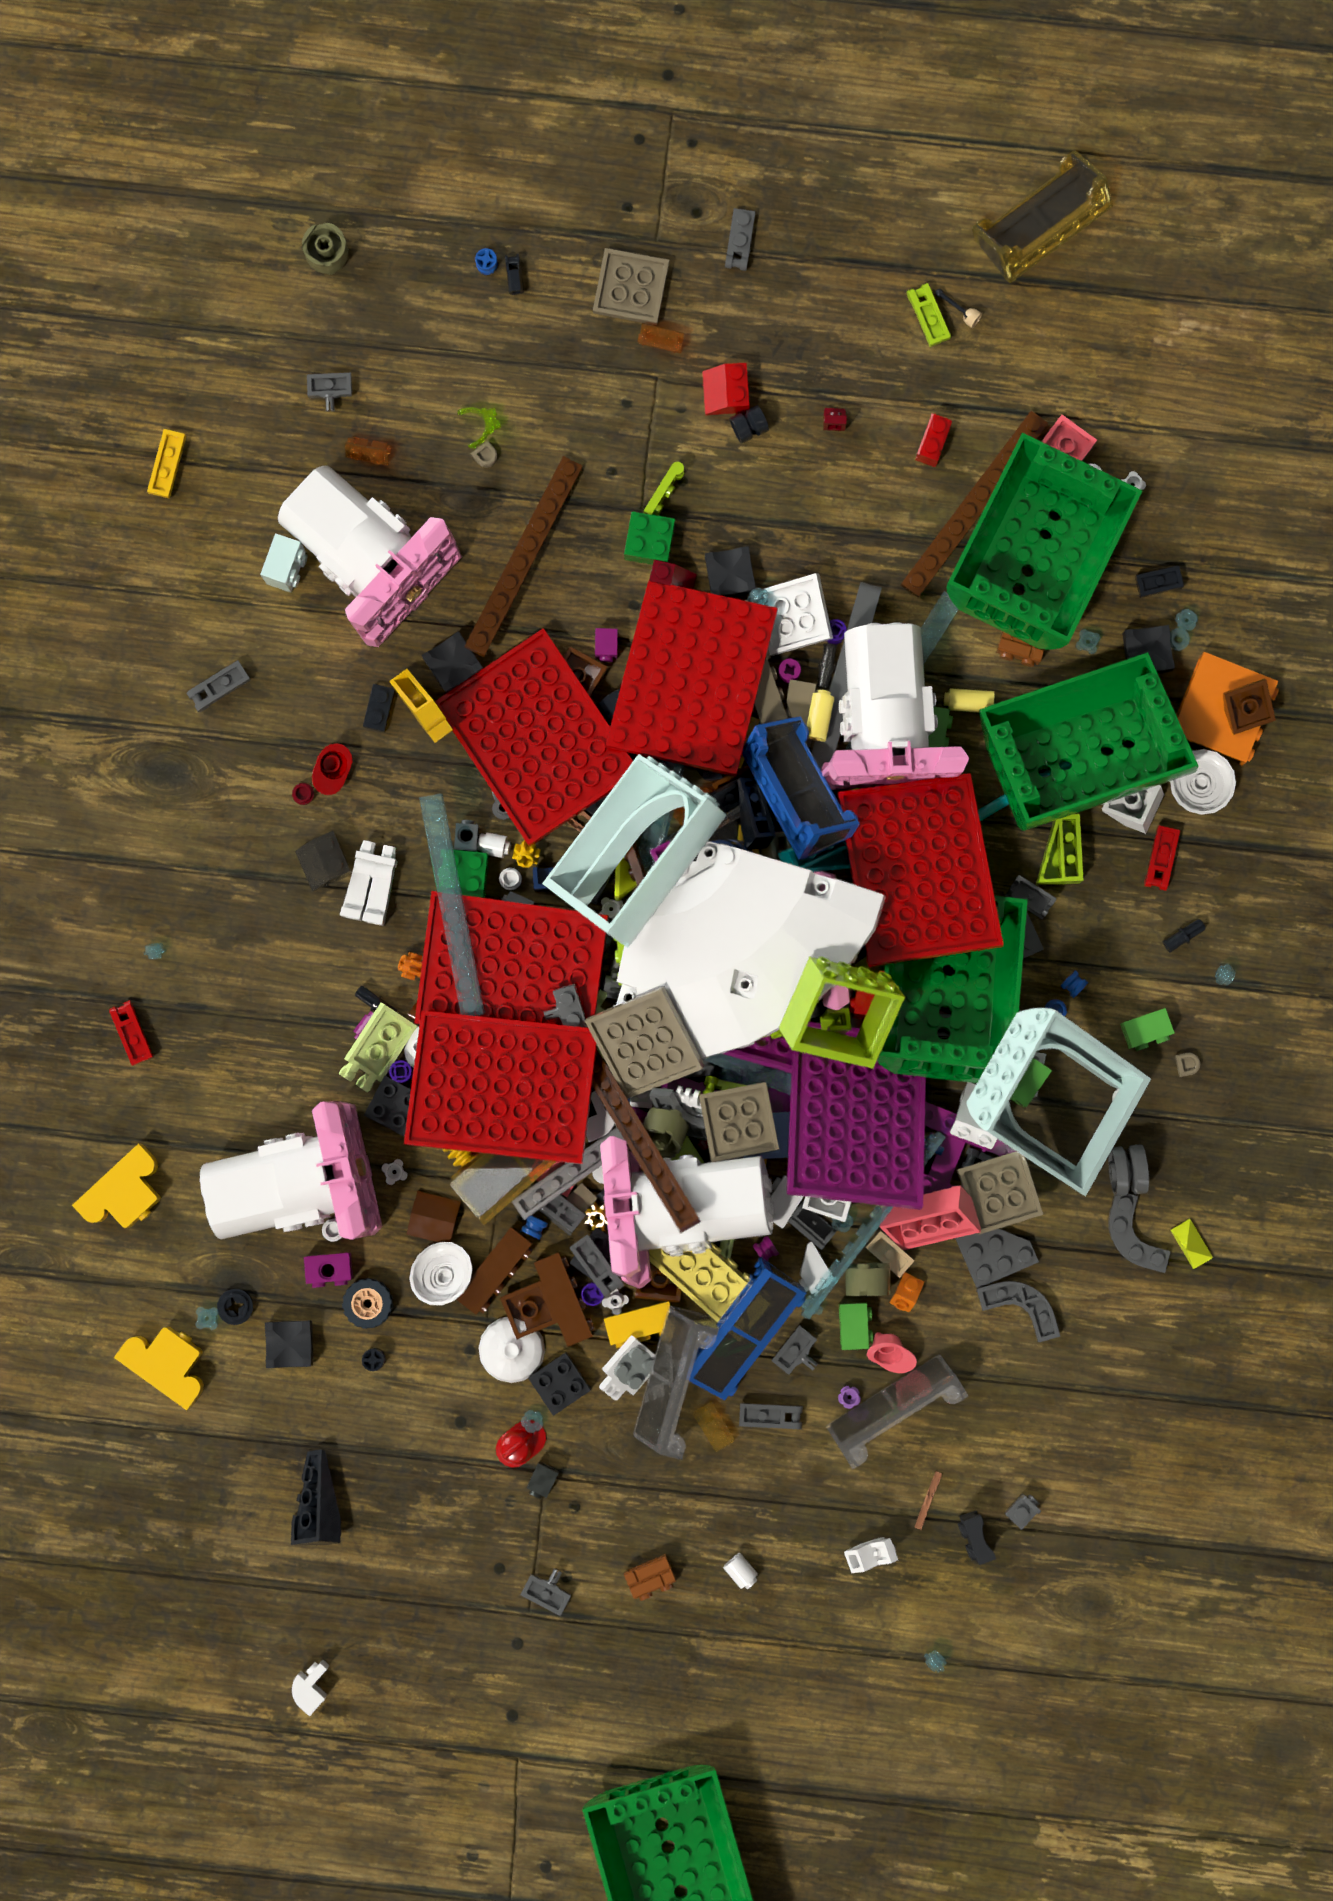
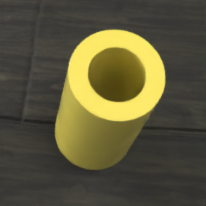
[944,688,994,712]
[807,690,834,742]

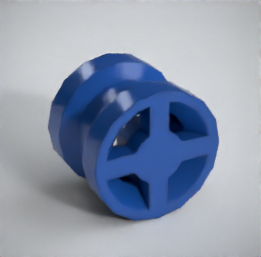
[475,248,498,275]
[1060,970,1088,998]
[521,1215,548,1240]

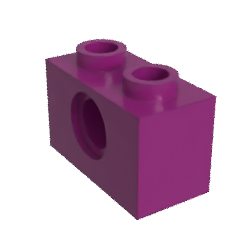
[304,1252,353,1288]

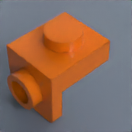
[890,1272,924,1312]

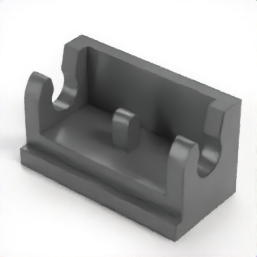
[1005,875,1057,919]
[538,1195,586,1236]
[788,1202,836,1250]

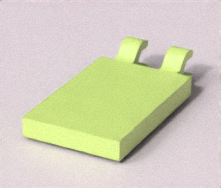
[339,1003,417,1092]

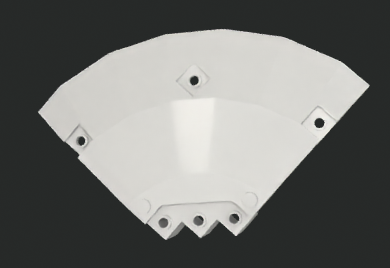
[614,841,886,1060]

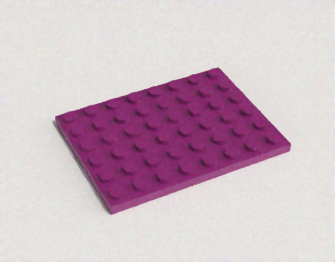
[787,1022,926,1210]

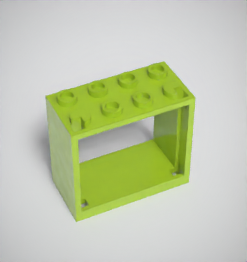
[779,956,905,1068]

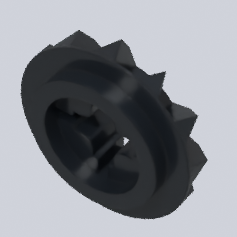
[217,1289,253,1325]

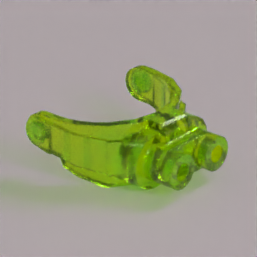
[457,407,501,449]

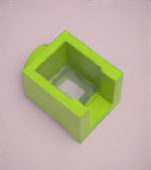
[820,1008,852,1035]

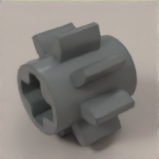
[601,970,622,999]

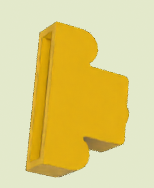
[389,669,453,743]
[72,1144,161,1228]
[114,1327,204,1410]

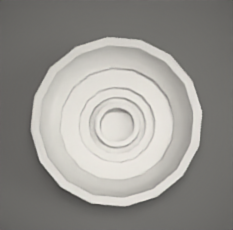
[1170,749,1236,815]
[409,1242,473,1306]
[479,1317,545,1383]

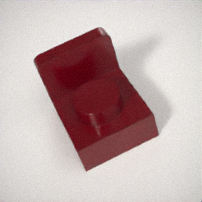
[823,408,847,431]

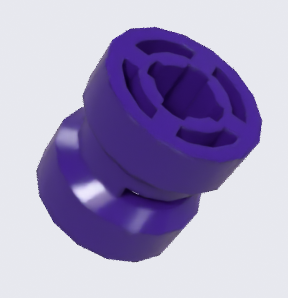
[826,619,846,645]
[389,1060,413,1083]
[581,1282,604,1306]

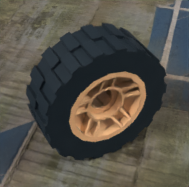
[342,1278,393,1329]

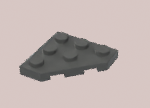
[955,1229,1039,1289]

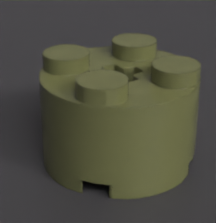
[302,223,349,275]
[642,1107,689,1158]
[845,1262,891,1296]

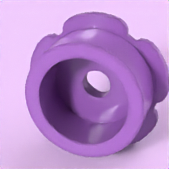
[838,1386,861,1409]

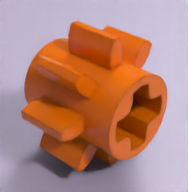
[398,952,422,980]

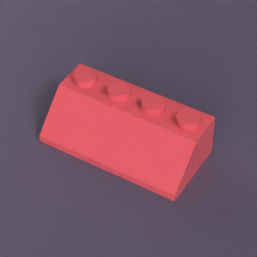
[880,1185,981,1250]

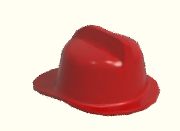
[312,743,352,795]
[496,1420,546,1467]

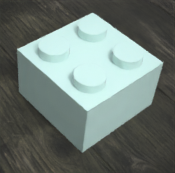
[260,533,308,592]

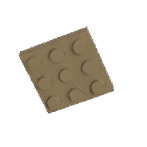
[593,248,669,325]
[699,1082,779,1162]
[957,1151,1043,1235]

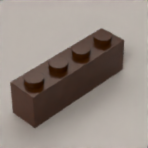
[456,1227,533,1315]
[534,1252,595,1347]

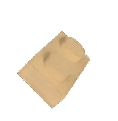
[865,1231,914,1278]

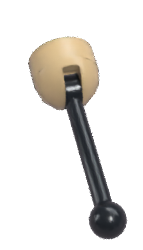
[935,288,982,328]

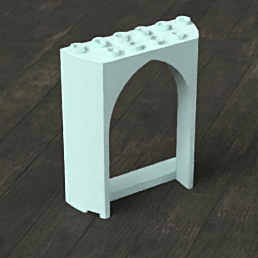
[542,754,727,948]
[966,1008,1151,1197]

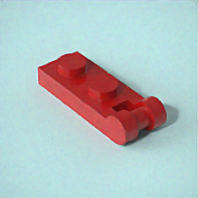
[1144,825,1180,891]
[109,1000,154,1066]

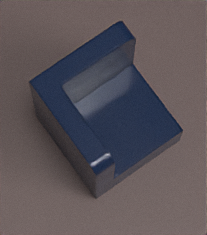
[533,867,553,892]

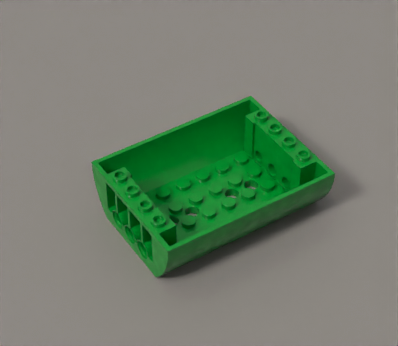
[947,433,1142,650]
[979,652,1198,831]
[877,896,1028,1083]
[582,1765,753,1901]

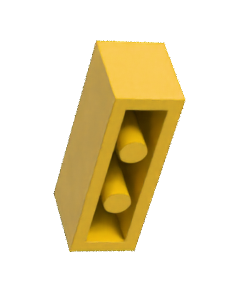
[604,1301,676,1348]

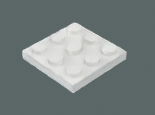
[756,573,833,656]

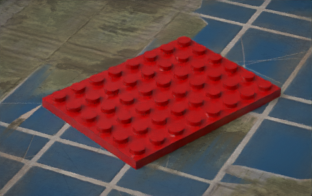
[606,580,778,777]
[435,628,633,847]
[837,773,1004,967]
[414,891,609,1025]
[404,1010,597,1164]

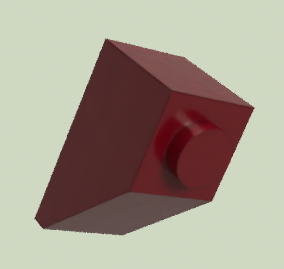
[649,560,697,589]

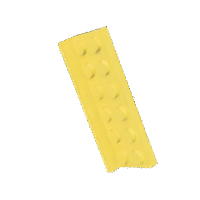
[649,1243,774,1341]

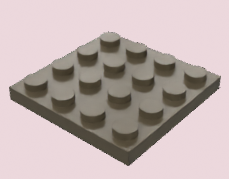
[585,986,705,1099]

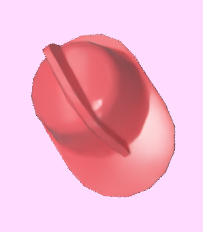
[867,1332,917,1373]

